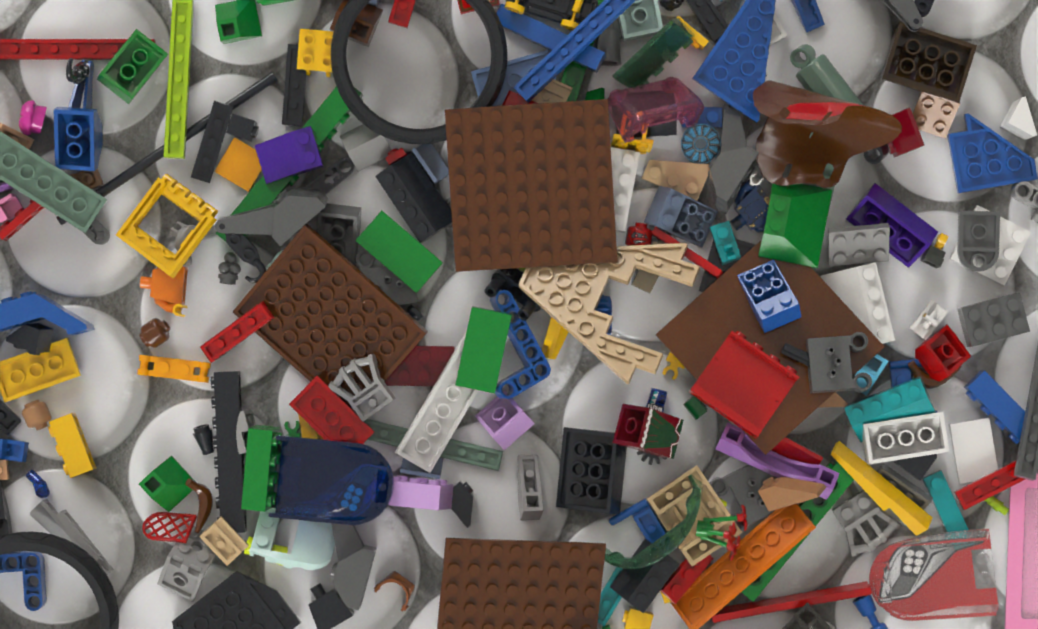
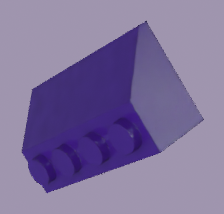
[846,183,938,268]

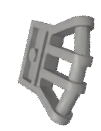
[328,354,396,421]
[832,490,900,557]

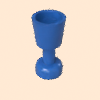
[852,595,888,629]

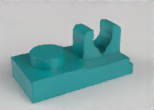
[709,221,741,265]

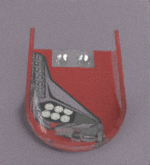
[869,529,999,621]

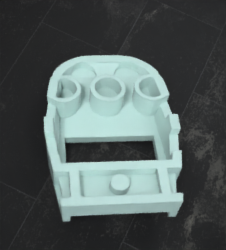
[249,508,335,570]

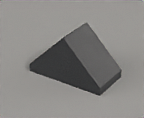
[894,454,937,480]

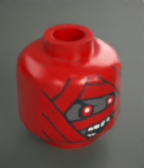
[625,222,653,246]

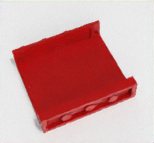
[689,331,799,439]

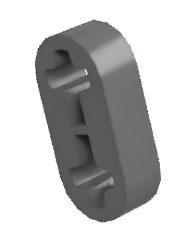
[83,218,110,245]

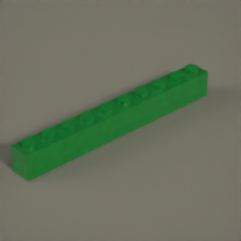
[216,87,363,242]

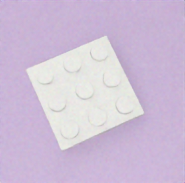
[950,205,1031,286]

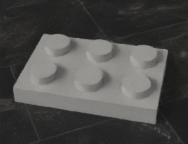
[828,223,890,266]

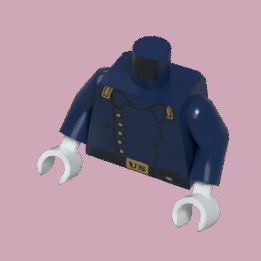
[730,171,770,233]

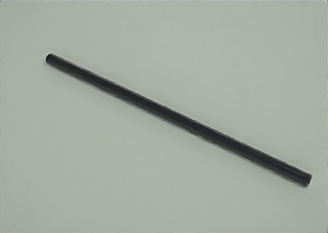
[56,72,277,225]

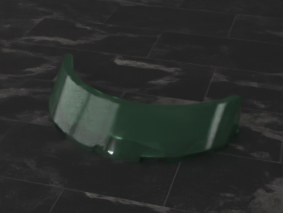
[604,474,703,569]

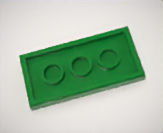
[355,210,443,294]
[455,306,512,394]

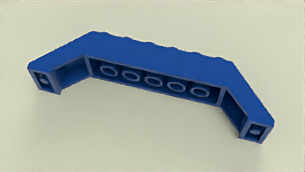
[0,291,95,335]

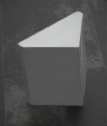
[340,124,391,172]

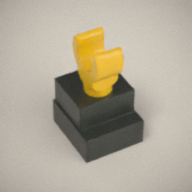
[920,233,949,269]

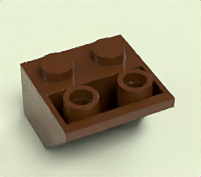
[330,0,383,47]

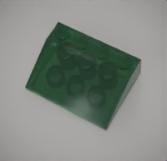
[612,18,695,91]

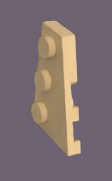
[641,160,710,201]

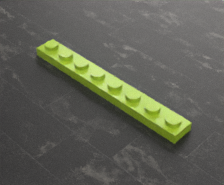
[164,0,194,159]

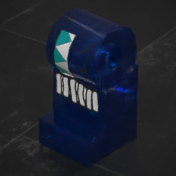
[646,388,667,412]

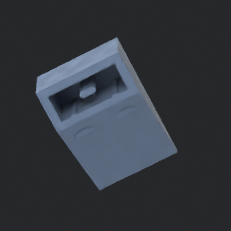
[644,186,718,248]

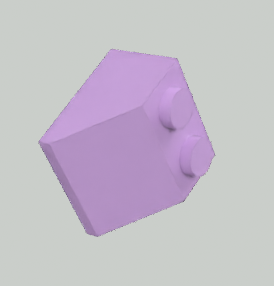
[475,390,535,450]

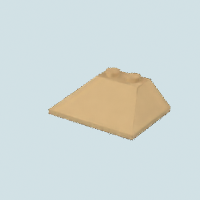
[647,465,742,566]

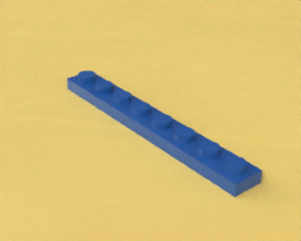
[513,0,636,103]

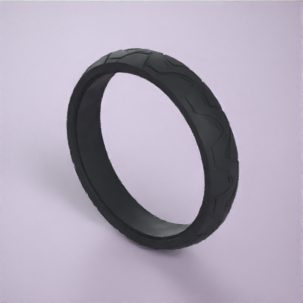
[331,0,508,144]
[0,531,119,629]

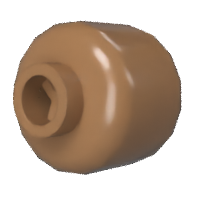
[22,399,52,430]

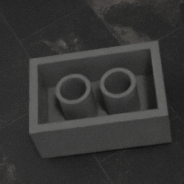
[957,293,1030,347]

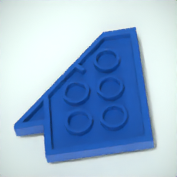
[947,113,1038,194]

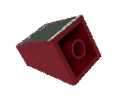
[612,404,684,459]

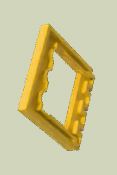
[116,174,218,278]

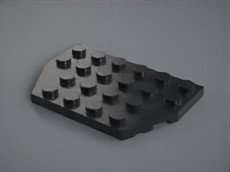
[172,571,301,629]

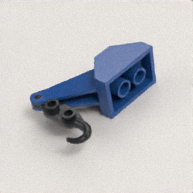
[54,58,103,171]

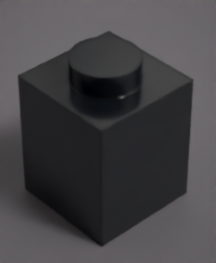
[226,114,259,142]

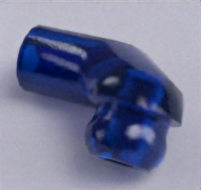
[26,470,50,498]

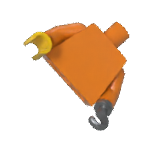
[140,256,192,317]

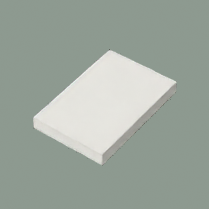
[949,418,998,484]

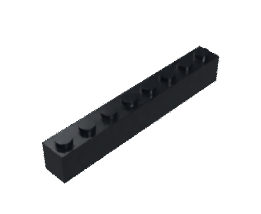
[211,371,247,533]

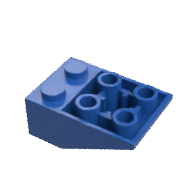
[737,260,801,333]

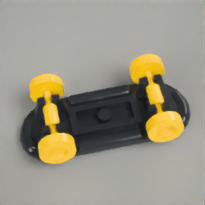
[504,0,599,31]

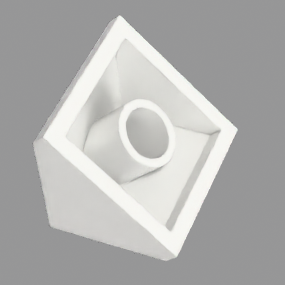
[1000,96,1037,140]

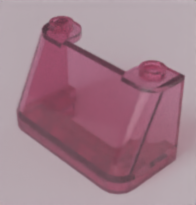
[608,77,704,143]

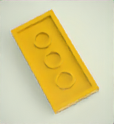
[0,338,82,403]

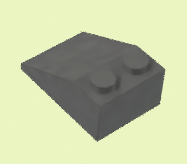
[317,203,362,267]

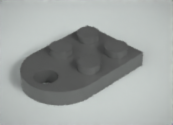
[957,211,1000,272]

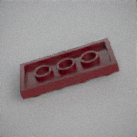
[384,346,455,386]

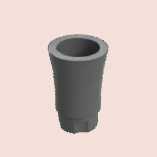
[597,21,621,66]

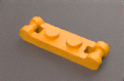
[137,355,211,383]

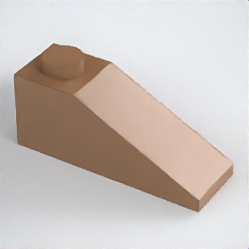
[758,477,826,512]

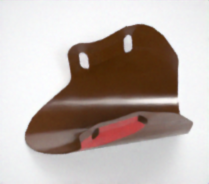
[753,80,902,188]

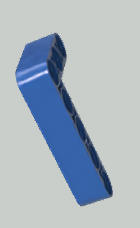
[490,290,551,399]
[0,551,47,611]

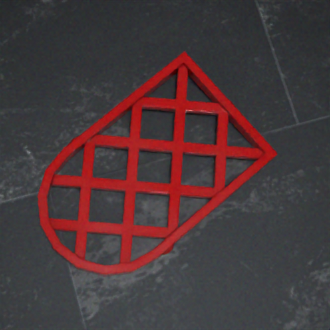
[142,512,197,543]

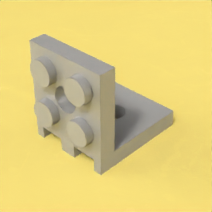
[157,523,216,602]

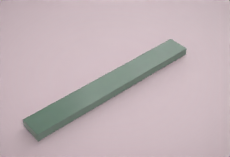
[365,419,503,471]

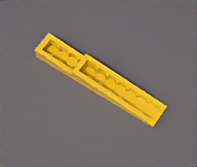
[831,441,933,536]

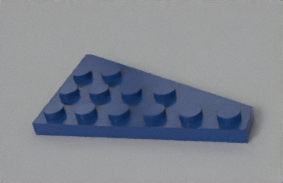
[692,0,776,123]

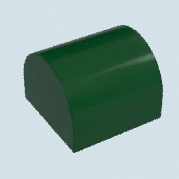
[683,396,707,420]

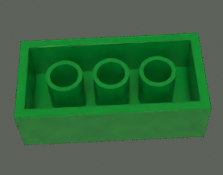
[241,425,283,512]

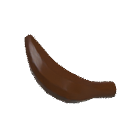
[908,361,962,389]
[186,478,213,533]

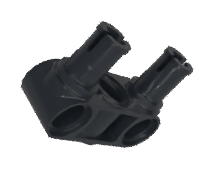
[484,268,541,321]

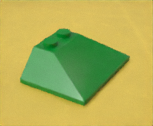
[758,183,832,268]

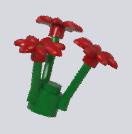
[696,505,748,561]

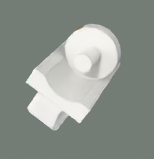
[909,300,948,341]

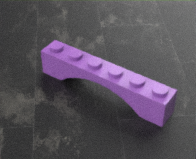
[715,423,840,500]

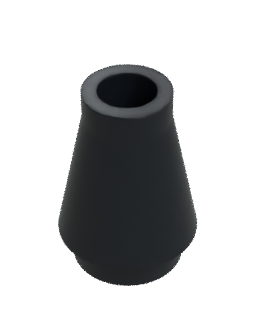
[193,424,214,455]

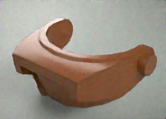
[374,571,415,612]

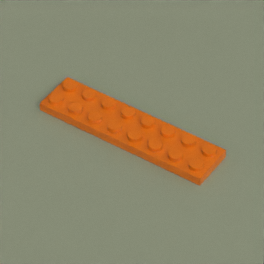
[670,504,816,629]

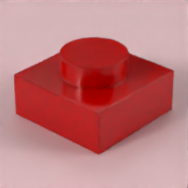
[385,148,407,165]

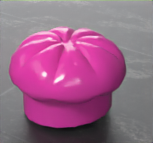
[19,100,47,136]

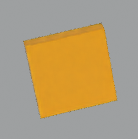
[214,137,262,192]

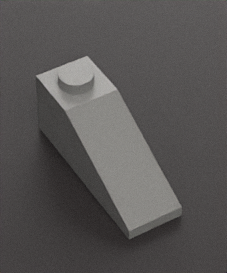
[517,455,544,520]

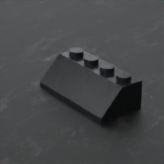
[375,152,452,243]

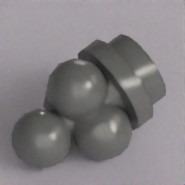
[218,252,241,285]

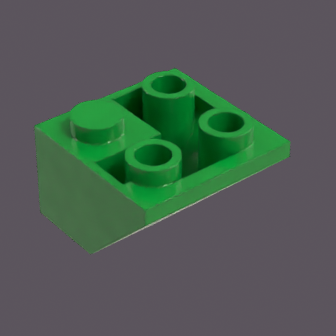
[215,0,262,44]
[139,456,196,512]

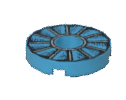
[681,123,721,163]

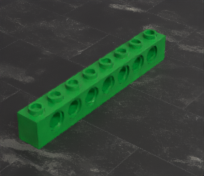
[742,461,854,602]

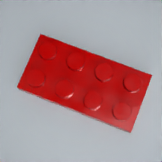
[289,375,375,444]

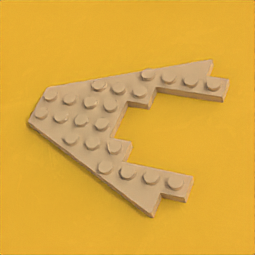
[519,243,700,384]

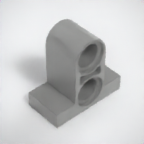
[1011,181,1038,223]

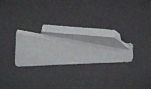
[30,499,114,575]

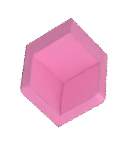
[0,193,23,224]

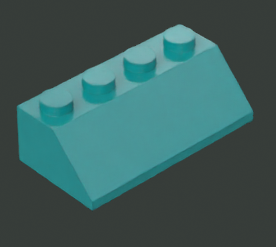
[844,376,936,442]

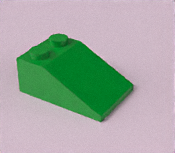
[97,29,168,104]

